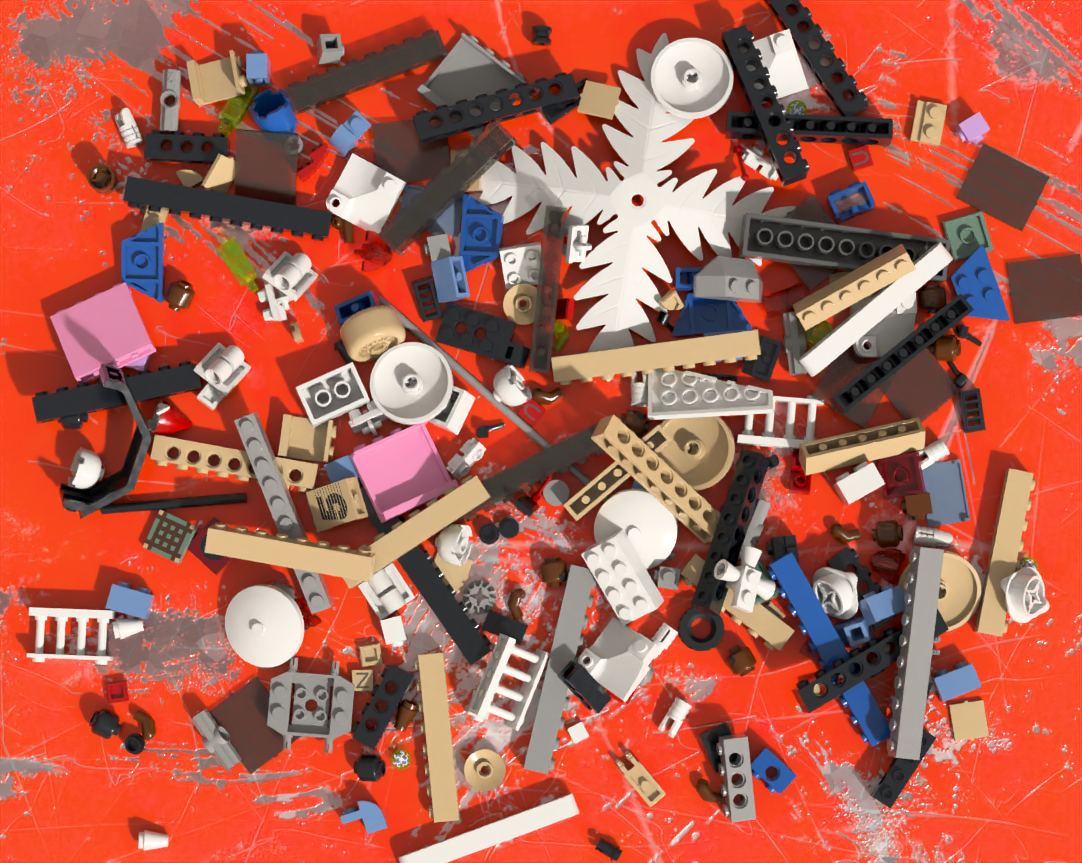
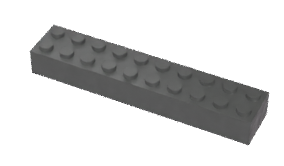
[738,213,951,283]

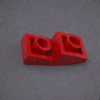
[297,143,330,183]
[789,449,812,495]

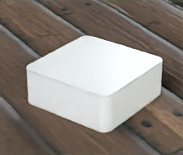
[568,722,589,743]

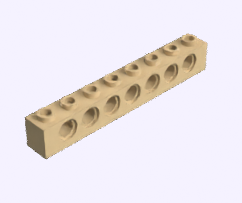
[591,414,721,543]
[150,435,320,492]

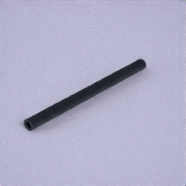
[101,492,247,514]

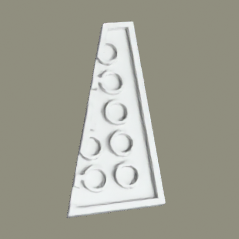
[648,368,774,420]

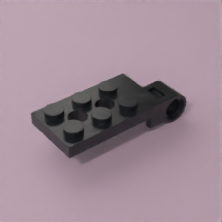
[435,302,530,369]

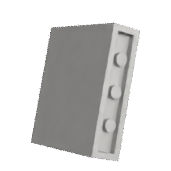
[417,33,528,144]

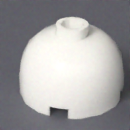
[493,364,532,406]
[68,447,105,490]
[435,524,472,566]

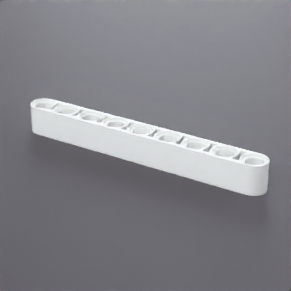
[798,242,953,377]
[398,793,580,863]

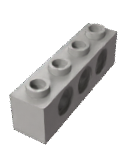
[716,733,756,823]

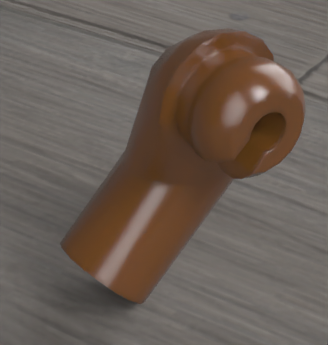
[331,216,354,243]
[532,387,564,405]
[831,523,861,543]
[507,588,526,620]
[133,710,156,741]
[696,779,723,804]

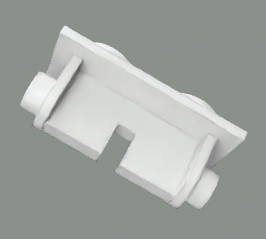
[742,145,779,181]
[446,437,486,480]

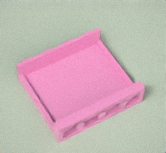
[50,282,156,384]
[349,421,459,523]

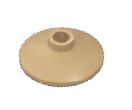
[503,283,544,325]
[464,749,506,791]

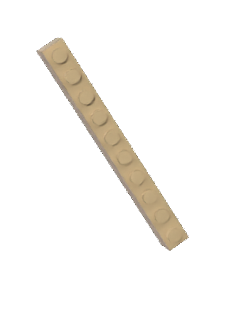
[551,329,761,385]

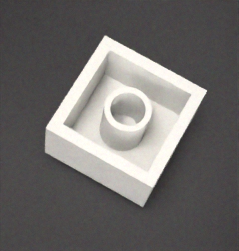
[833,461,885,506]

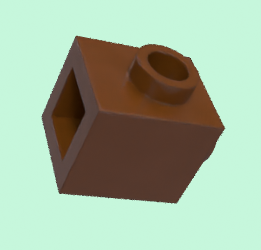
[901,493,933,521]

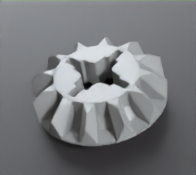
[463,580,496,613]

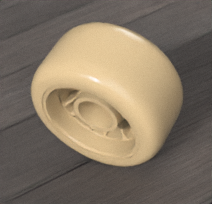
[340,305,406,362]

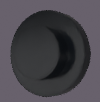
[499,518,519,538]
[479,524,500,545]
[125,733,145,755]

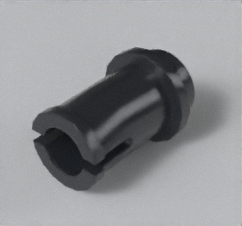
[333,339,355,365]
[595,838,622,862]

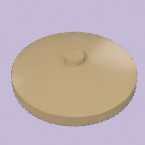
[657,416,735,491]
[898,551,981,632]

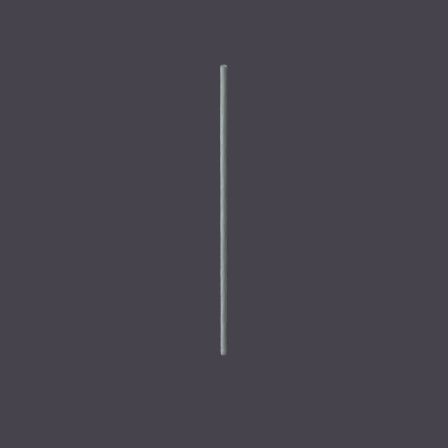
[380,296,675,560]

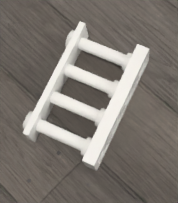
[736,395,824,449]
[27,607,116,665]
[468,633,550,731]

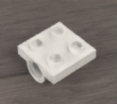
[499,242,547,290]
[262,251,319,302]
[194,343,251,396]
[358,563,416,620]

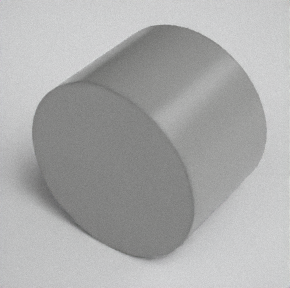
[543,480,569,506]

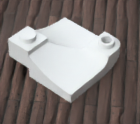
[738,29,809,104]
[326,153,407,237]
[850,292,917,358]
[578,617,660,702]

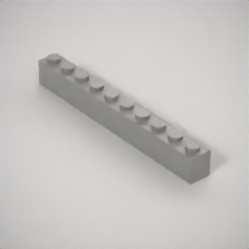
[234,411,334,614]
[887,546,944,760]
[523,565,597,774]

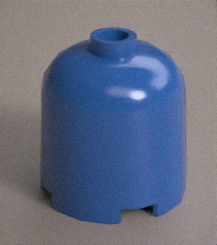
[249,89,298,141]

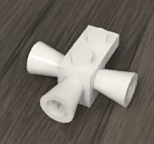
[714,546,775,613]

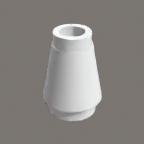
[112,618,144,639]
[138,830,168,851]

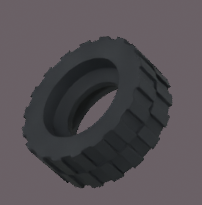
[678,607,725,651]

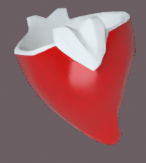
[148,400,192,434]

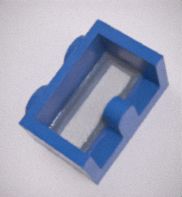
[827,181,875,224]

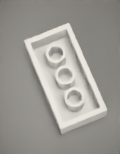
[581,529,664,626]

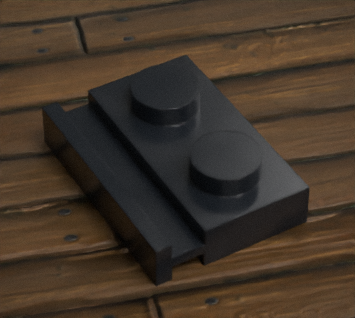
[741,335,783,382]
[698,721,737,773]

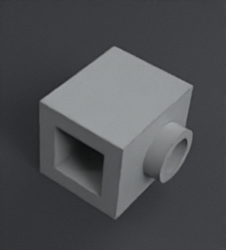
[316,34,344,64]
[424,231,452,262]
[653,566,681,590]

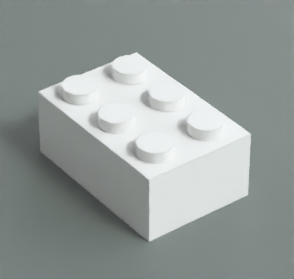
[296,362,370,428]

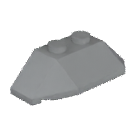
[694,256,763,304]

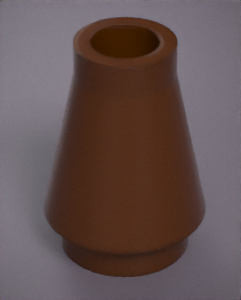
[394,699,418,732]

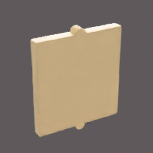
[577,80,621,120]
[201,154,242,193]
[431,552,473,593]
[949,700,989,741]

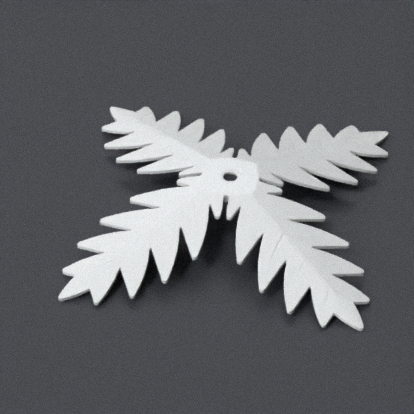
[478,33,796,382]

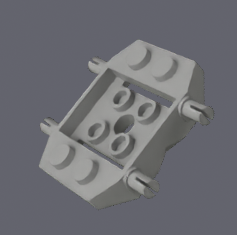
[267,657,355,753]

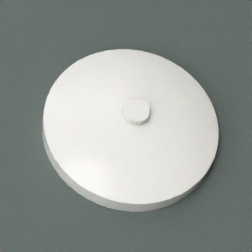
[651,38,733,119]
[370,342,453,425]
[594,489,678,570]
[225,584,304,667]

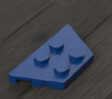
[459,194,504,273]
[121,222,164,302]
[950,245,1010,321]
[672,293,752,337]

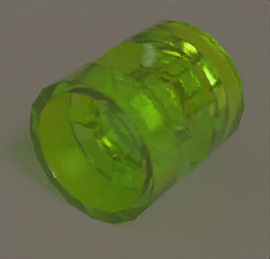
[804,320,833,347]

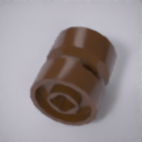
[87,164,118,195]

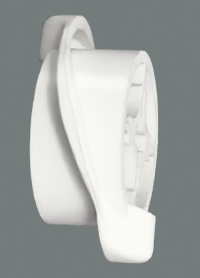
[813,567,858,619]
[1000,567,1050,623]

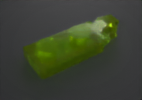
[217,83,260,137]
[216,237,259,293]

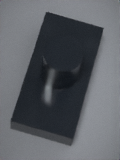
[482,610,528,645]

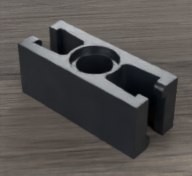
[558,661,611,714]

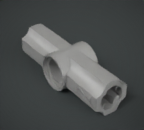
[160,69,181,133]
[783,312,807,375]
[738,499,771,559]
[191,708,242,771]

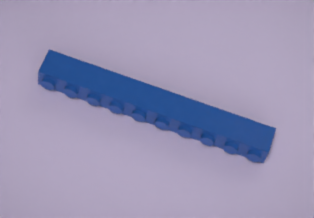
[767,551,891,747]

